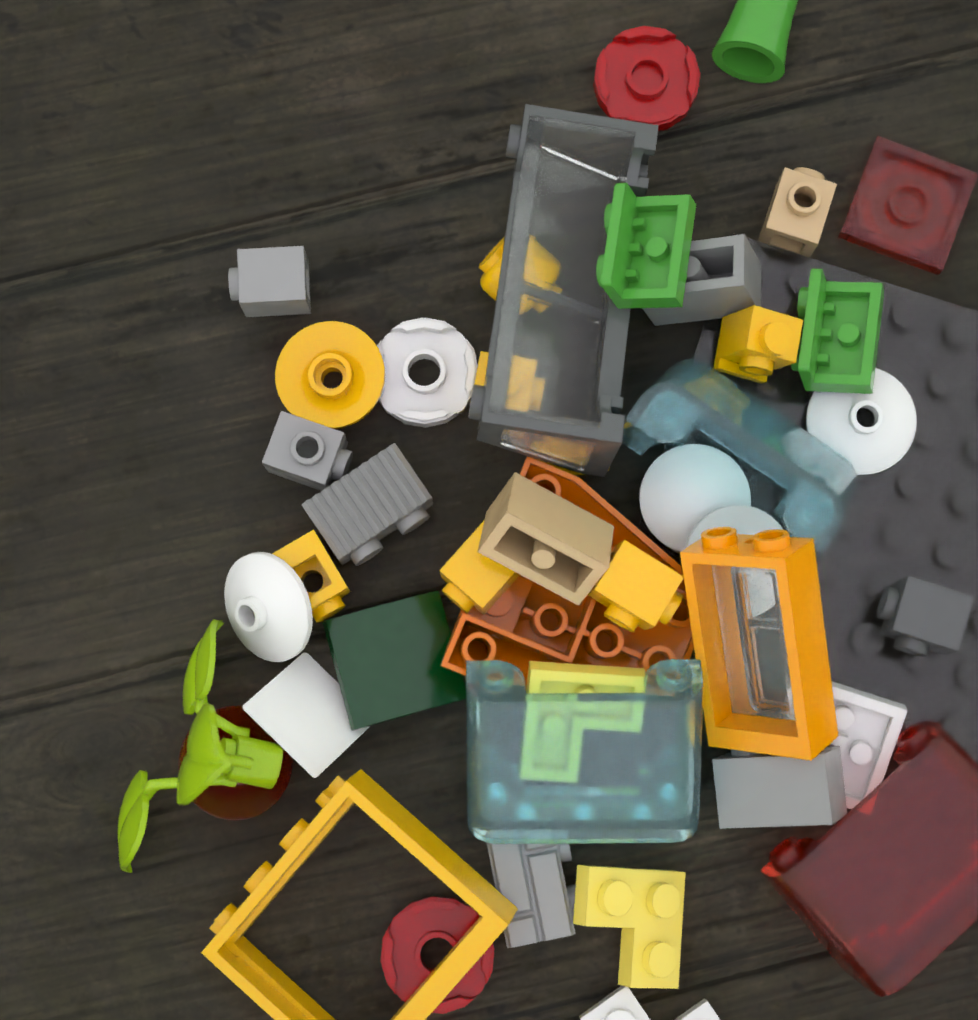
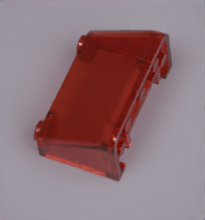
[760,720,978,997]

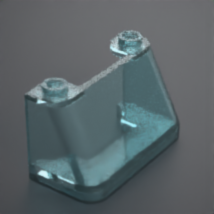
[622,359,857,558]
[466,659,703,844]

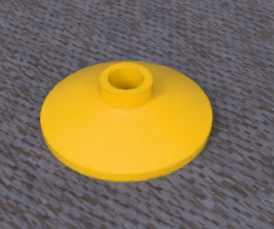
[275,321,385,429]

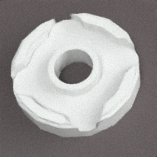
[377,317,478,428]

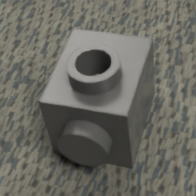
[877,575,974,657]

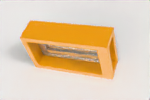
[680,527,838,761]

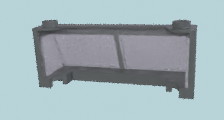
[468,104,659,477]

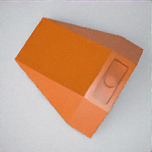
[440,456,694,701]

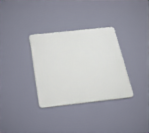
[242,652,370,778]

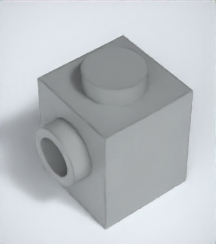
[228,246,311,317]
[262,411,353,491]

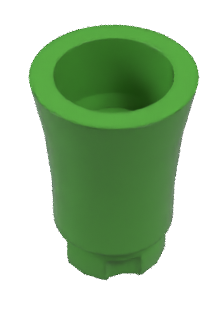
[712,0,798,83]

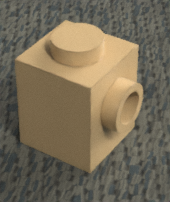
[757,167,837,260]

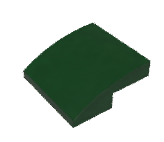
[323,590,469,731]

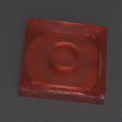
[838,136,978,275]

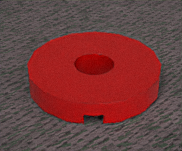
[380,896,494,1014]

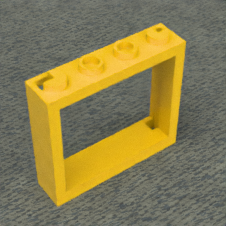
[201,769,518,1020]

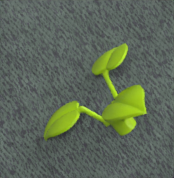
[118,619,283,873]

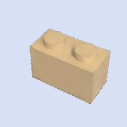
[478,472,614,606]

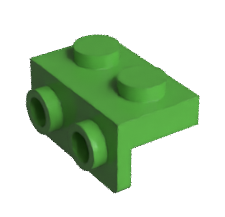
[596,183,696,309]
[791,268,884,394]

